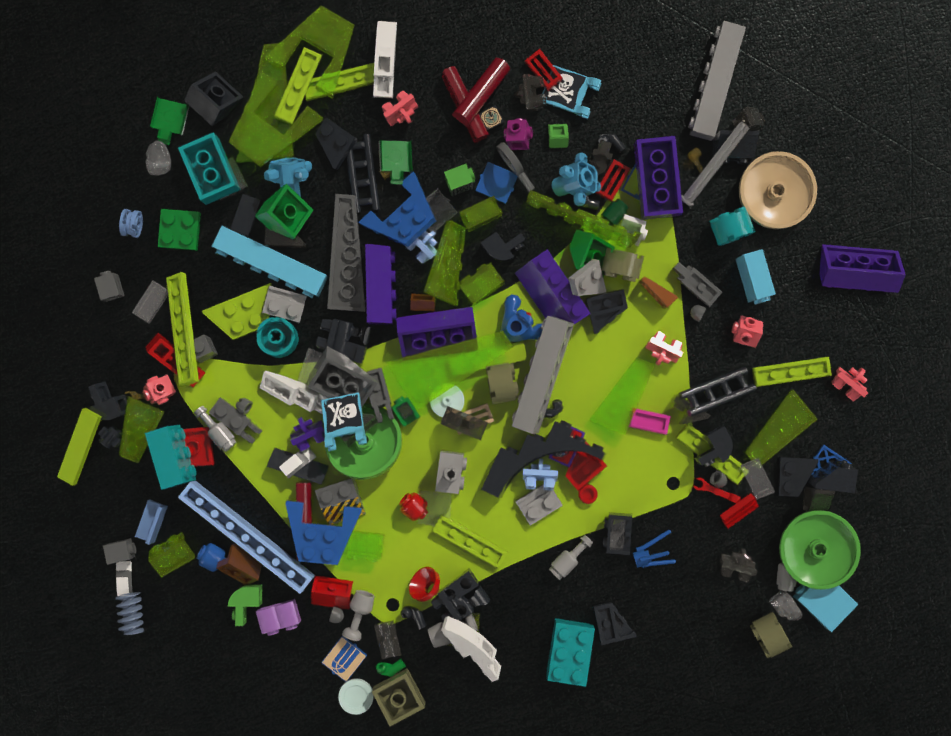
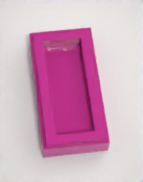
[629,408,671,435]

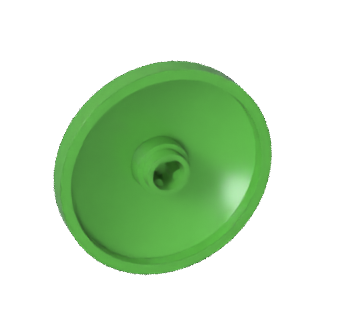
[325,403,402,480]
[779,510,861,589]

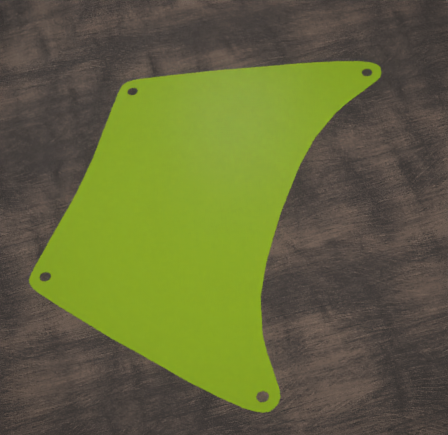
[174,167,694,624]

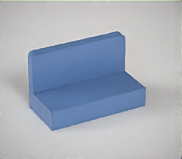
[135,500,168,545]

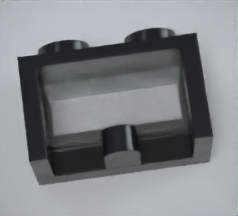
[603,512,632,555]

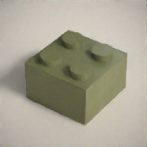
[372,668,425,726]

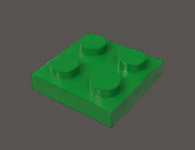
[158,209,201,251]

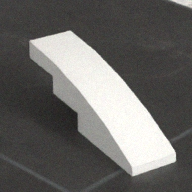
[260,371,329,414]

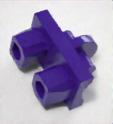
[290,417,325,451]

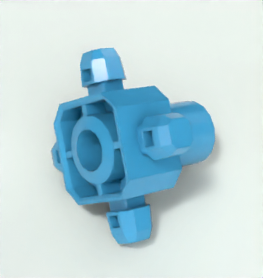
[552,153,601,206]
[264,157,312,197]

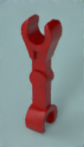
[693,477,741,503]

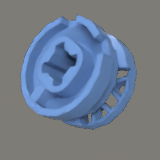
[119,209,143,238]

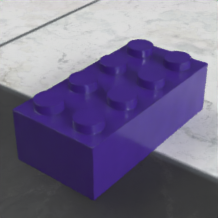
[634,136,683,220]

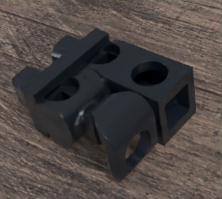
[316,319,372,364]
[431,568,490,621]

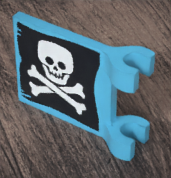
[540,65,601,119]
[321,392,367,451]

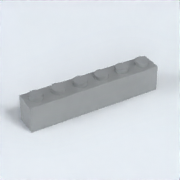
[688,21,746,141]
[512,316,574,434]

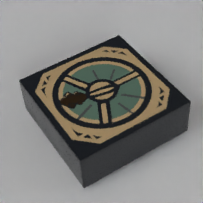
[479,105,504,131]

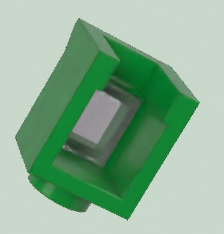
[391,396,421,427]

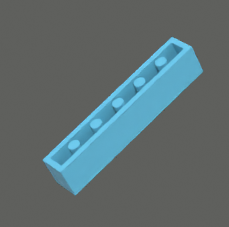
[212,226,328,298]

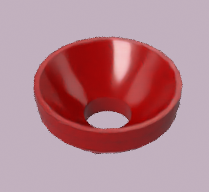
[409,567,440,602]

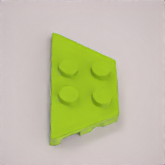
[202,283,272,340]

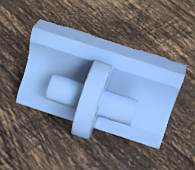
[405,231,439,263]
[523,459,558,491]

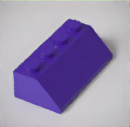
[365,244,397,325]
[819,244,906,293]
[515,249,591,324]
[396,307,478,361]

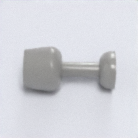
[342,590,375,641]
[428,613,478,647]

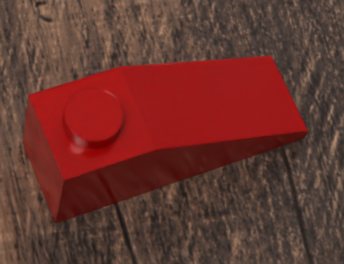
[146,333,205,387]

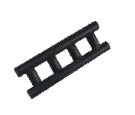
[346,134,380,213]
[679,367,756,417]

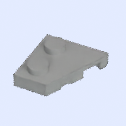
[569,259,606,296]

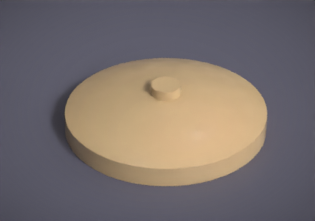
[739,152,817,229]

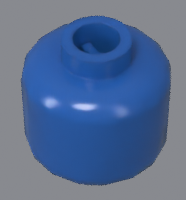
[196,543,225,572]

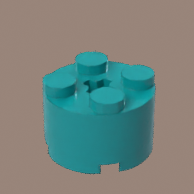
[710,206,755,246]
[257,317,299,358]

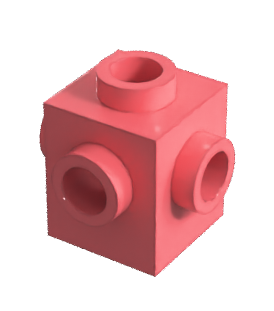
[731,315,763,348]
[143,375,176,405]

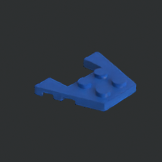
[359,172,436,247]
[286,501,362,565]

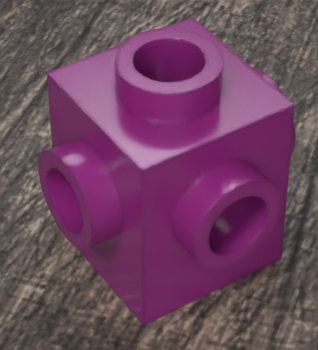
[504,118,533,150]

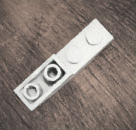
[373,21,397,98]
[441,616,501,682]

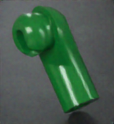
[376,659,406,677]

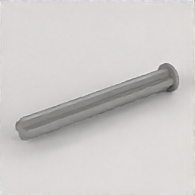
[681,122,749,206]

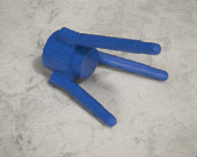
[633,530,676,568]

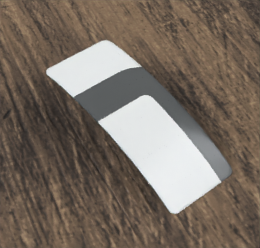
[279,448,316,478]
[116,561,133,596]

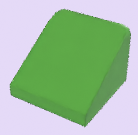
[548,124,569,148]

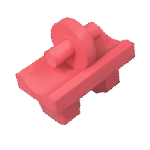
[382,91,418,126]
[645,331,683,366]
[832,367,868,401]

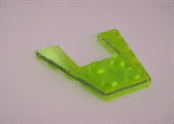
[265,6,354,98]
[229,71,323,167]

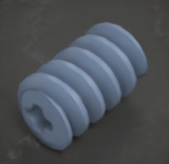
[116,592,144,635]

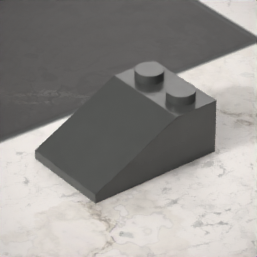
[307,346,378,408]

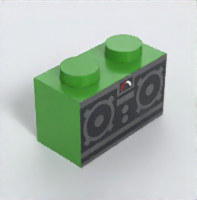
[444,164,475,196]

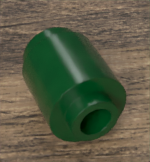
[601,199,629,228]

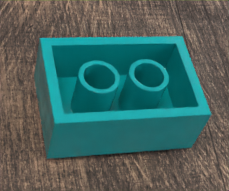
[178,132,241,205]
[145,425,196,490]
[546,618,595,687]

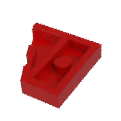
[565,438,607,491]

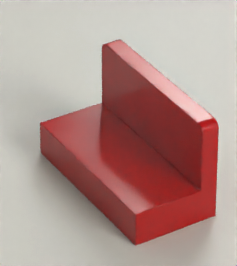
[311,576,353,609]

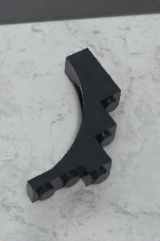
[481,420,607,498]

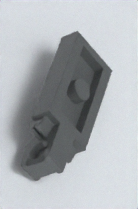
[672,262,722,307]

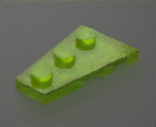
[119,396,164,463]

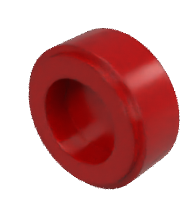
[578,484,598,504]

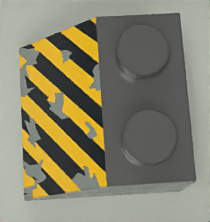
[315,478,366,525]

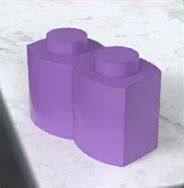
[256,599,301,636]

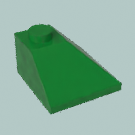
[255,184,313,239]
[569,230,615,277]

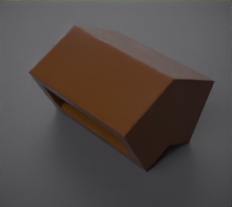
[410,294,435,312]

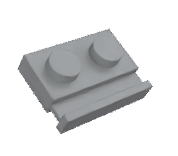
[262,286,307,323]
[515,484,563,526]

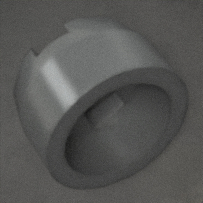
[690,305,706,322]
[236,398,253,415]
[710,471,727,488]
[329,607,344,623]

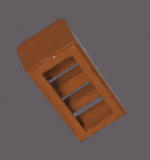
[639,276,678,309]

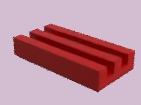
[525,49,563,91]
[595,159,631,202]
[720,494,759,529]

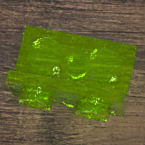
[149,533,195,577]

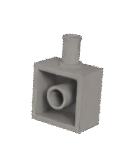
[435,450,467,494]

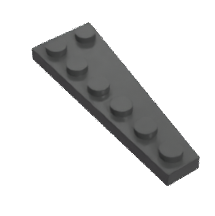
[327,194,366,312]

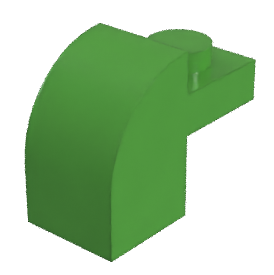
[228,584,262,626]

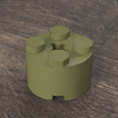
[601,248,644,282]
[486,362,519,404]
[750,612,792,658]

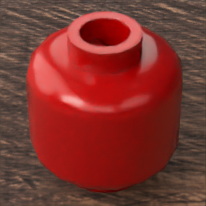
[399,492,428,521]

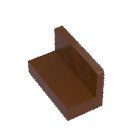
[216,544,262,585]

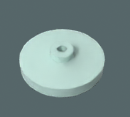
[430,383,464,418]
[338,679,374,715]

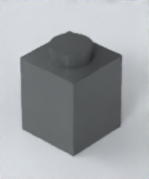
[94,271,124,302]
[194,335,218,363]
[103,539,136,565]

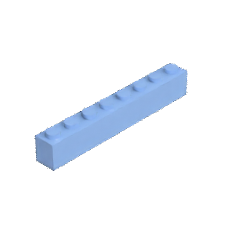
[178,481,315,594]

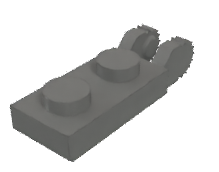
[366,368,394,423]
[209,397,262,444]

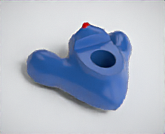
[501,294,543,342]

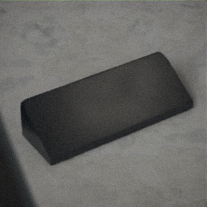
[267,448,329,485]

